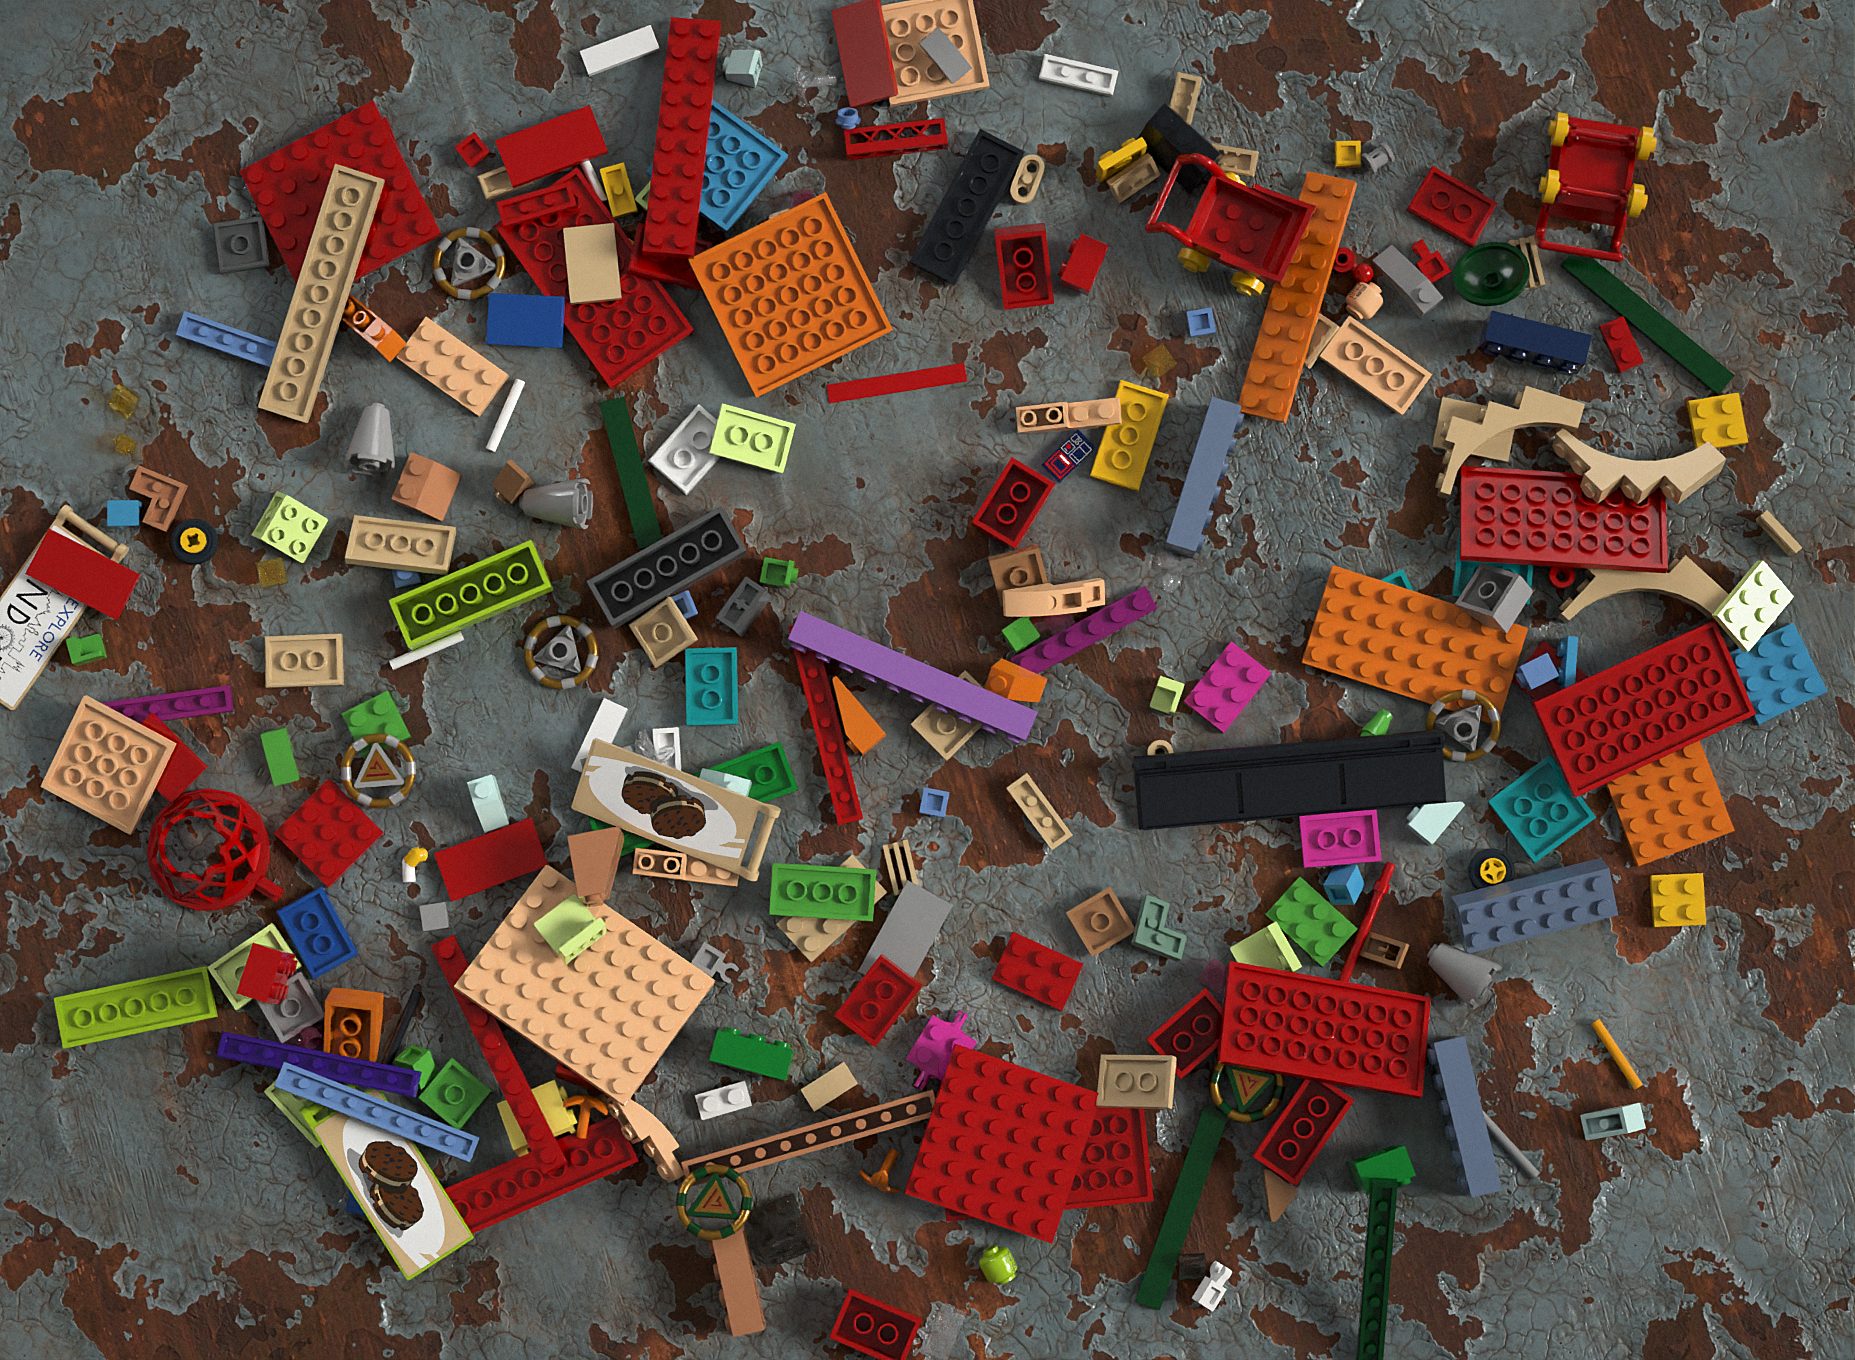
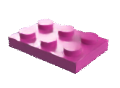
[1183,641,1271,734]
[1298,810,1382,868]

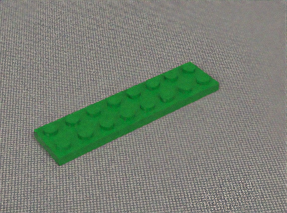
[588,742,798,857]

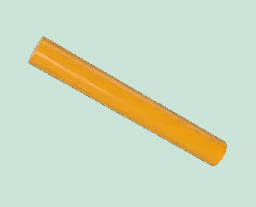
[1591,1019,1643,1090]

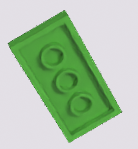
[769,863,876,922]

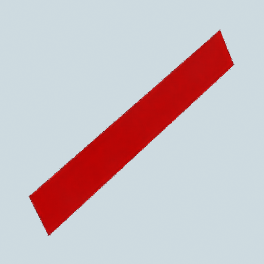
[826,363,967,403]

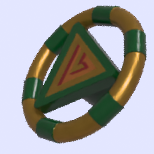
[1209,1062,1285,1123]
[676,1165,752,1240]

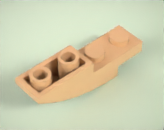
[1016,397,1122,433]
[1003,578,1105,617]
[632,848,739,887]
[606,1097,684,1183]

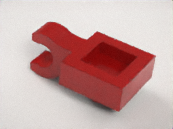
[1411,239,1451,284]

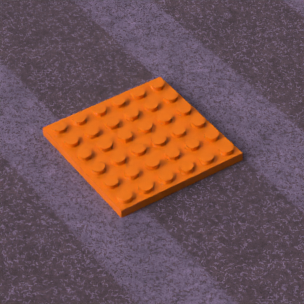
[688,192,893,398]

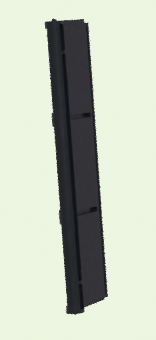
[1132,729,1446,830]

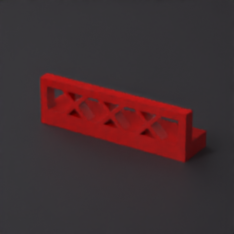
[844,118,948,161]

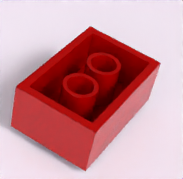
[971,457,1055,551]
[236,943,297,1004]
[1145,988,1223,1079]
[829,1287,922,1360]

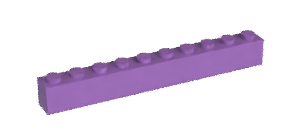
[788,611,1038,744]

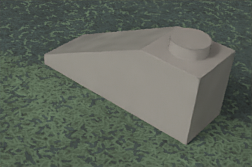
[1372,245,1443,319]

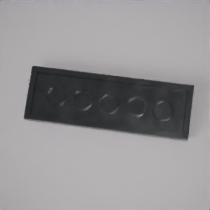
[910,129,1025,286]

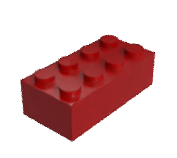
[1251,1079,1355,1186]

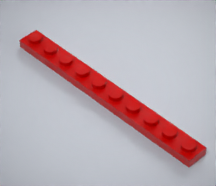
[431,935,568,1175]

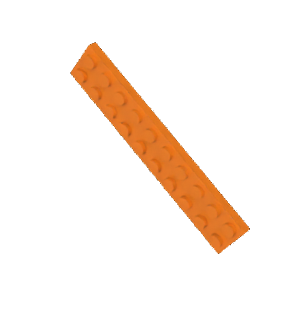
[1238,171,1357,424]

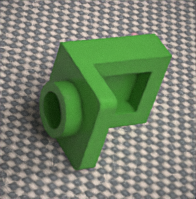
[760,557,799,589]

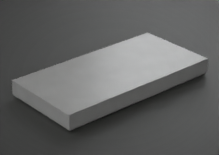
[858,880,953,978]

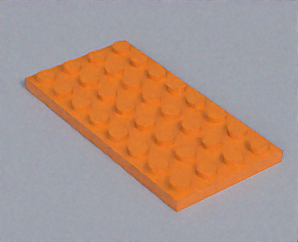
[1301,565,1528,725]

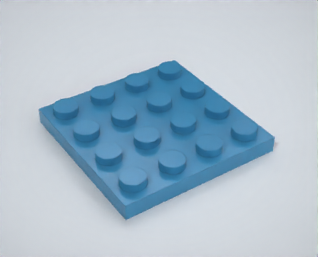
[646,100,788,234]

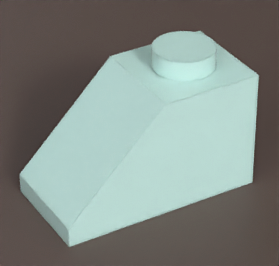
[722,50,762,88]
[699,768,752,797]
[467,775,510,833]
[1406,802,1465,846]
[1580,1103,1646,1140]

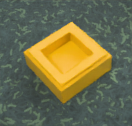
[1334,141,1361,168]

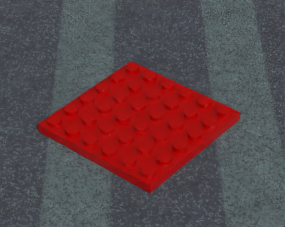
[239,100,442,285]
[904,1043,1099,1244]

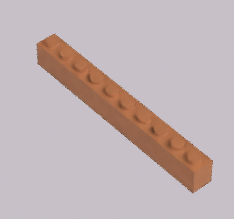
[681,1090,935,1187]

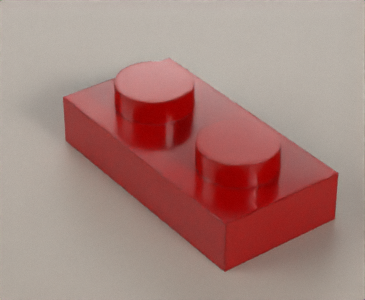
[1599,316,1644,374]

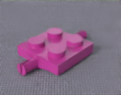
[905,1010,977,1091]

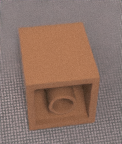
[567,826,624,907]

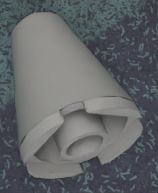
[344,403,395,477]
[519,478,593,529]
[1427,943,1502,1010]

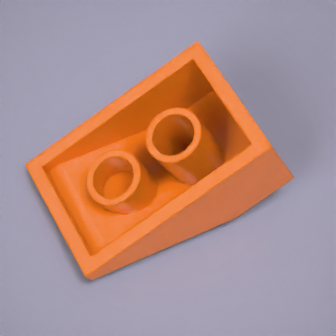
[324,987,384,1062]

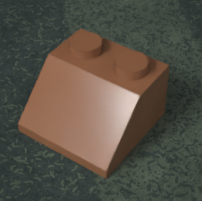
[392,452,462,522]

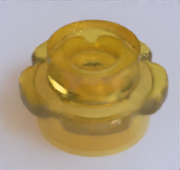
[113,433,138,455]

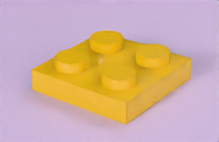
[1096,137,1147,182]
[1687,392,1748,449]
[1650,873,1706,927]

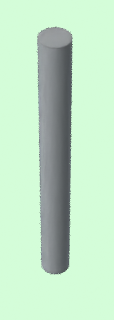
[1483,1111,1540,1180]

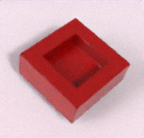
[455,132,491,169]

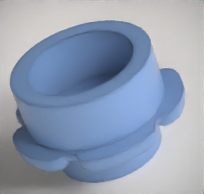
[836,108,861,130]

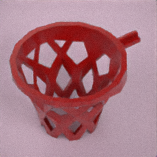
[146,788,285,911]

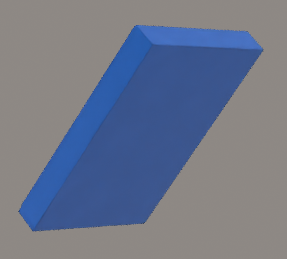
[486,293,565,348]
[276,886,359,980]

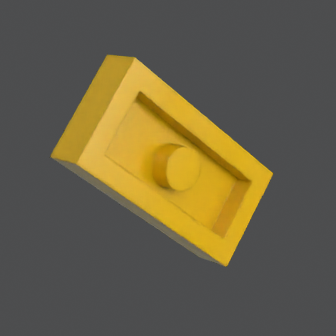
[600,162,638,219]

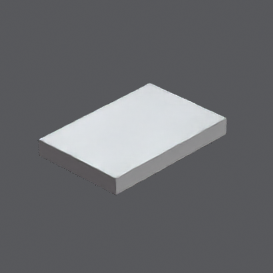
[648,404,720,495]

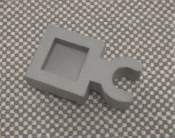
[690,941,739,983]

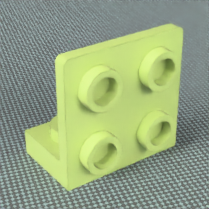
[252,491,328,563]
[534,894,607,965]
[1230,922,1302,972]

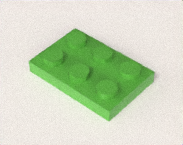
[1265,877,1357,967]

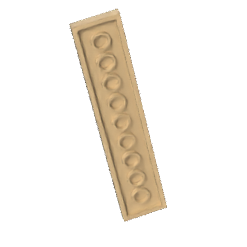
[258,164,385,423]

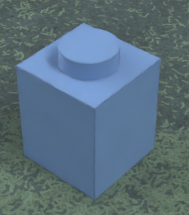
[1516,653,1559,691]

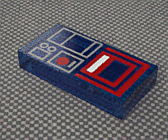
[1042,429,1096,484]

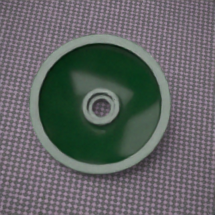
[1453,242,1530,306]

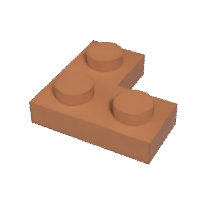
[129,466,188,533]

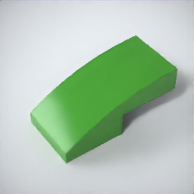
[261,727,300,787]

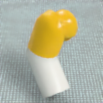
[402,847,428,883]

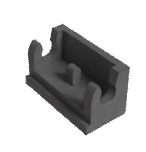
[716,577,772,638]

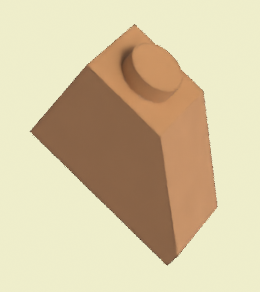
[492,459,534,506]

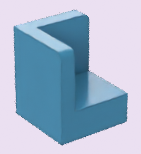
[107,500,143,529]
[1323,865,1365,905]

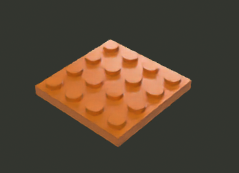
[1605,740,1735,867]

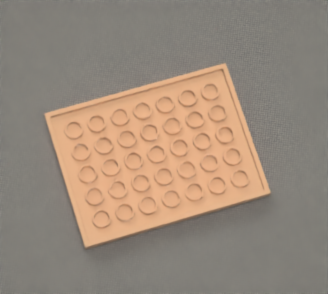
[454,865,715,1107]

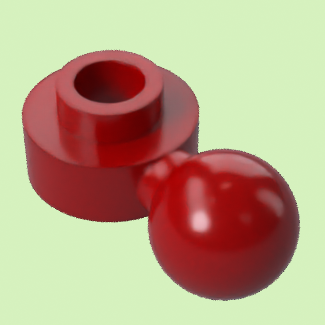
[1332,247,1373,283]
[1547,566,1575,590]

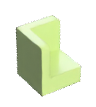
[1150,676,1185,715]

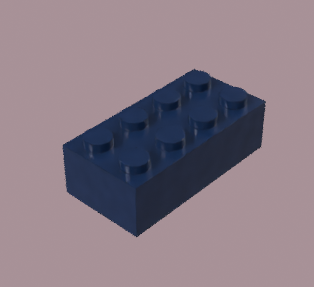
[1478,311,1592,376]

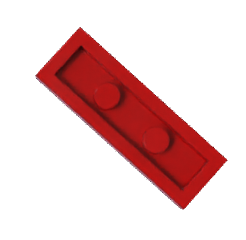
[496,181,577,228]

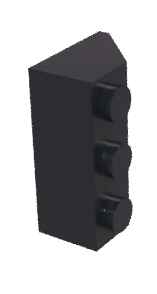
[1137,103,1225,194]

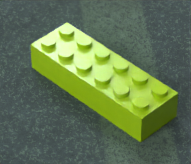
[389,540,554,651]

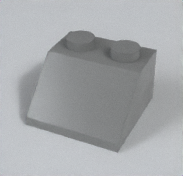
[1455,563,1533,633]

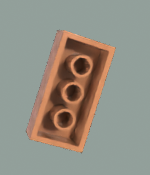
[707,1225,766,1337]

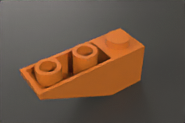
[341,293,407,362]

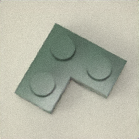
[1131,895,1187,962]

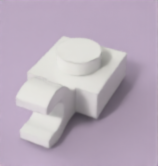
[1192,1261,1232,1311]

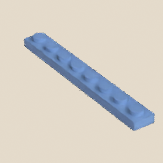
[274,1062,479,1163]

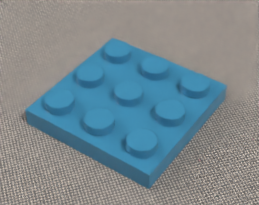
[1730,623,1828,725]

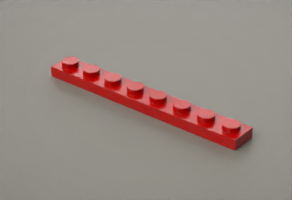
[788,625,863,826]

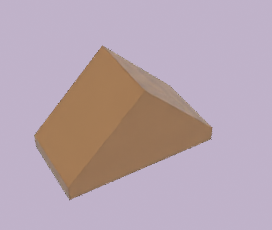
[1360,931,1409,970]
[1262,1169,1298,1222]

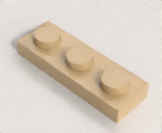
[1006,773,1073,851]

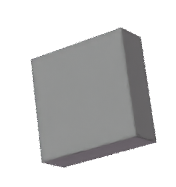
[419,902,450,932]

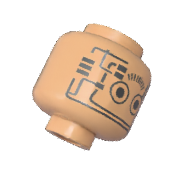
[1346,282,1383,320]

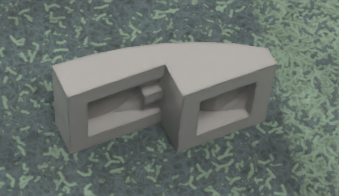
[918,27,972,84]

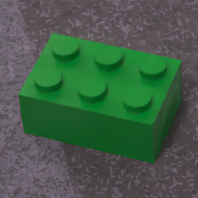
[709,1027,795,1081]
[1347,1144,1416,1195]

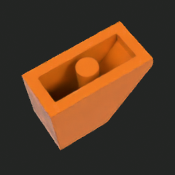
[984,658,1047,703]

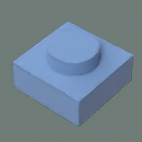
[1186,307,1216,338]
[392,569,422,589]
[672,590,698,619]
[919,787,949,818]

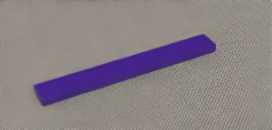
[216,1031,422,1098]

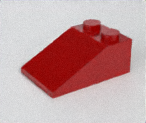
[994,222,1054,310]

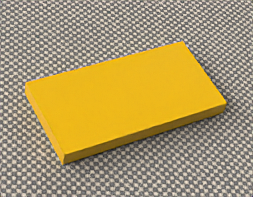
[1090,380,1169,492]

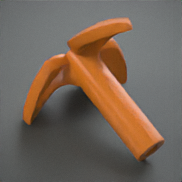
[563,1095,608,1138]
[859,1148,900,1193]

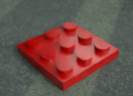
[274,778,384,888]

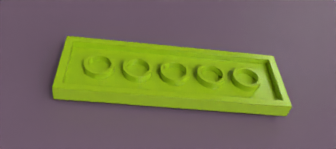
[54,966,218,1049]

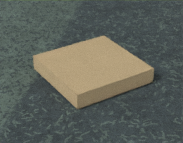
[628,597,698,668]

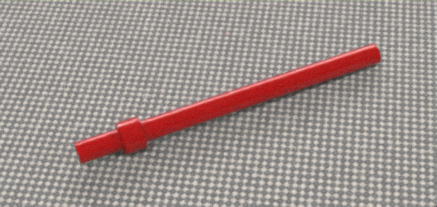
[1338,862,1396,982]

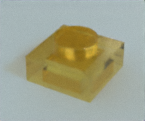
[1141,343,1177,380]
[108,383,141,420]
[257,557,288,589]

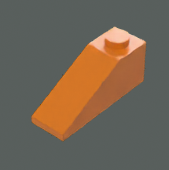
[832,676,886,756]

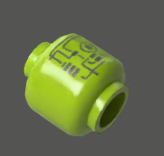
[979,1244,1017,1285]

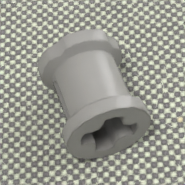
[1361,142,1395,174]

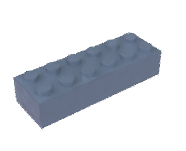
[1163,396,1244,558]
[1451,858,1618,954]
[1426,1036,1502,1198]

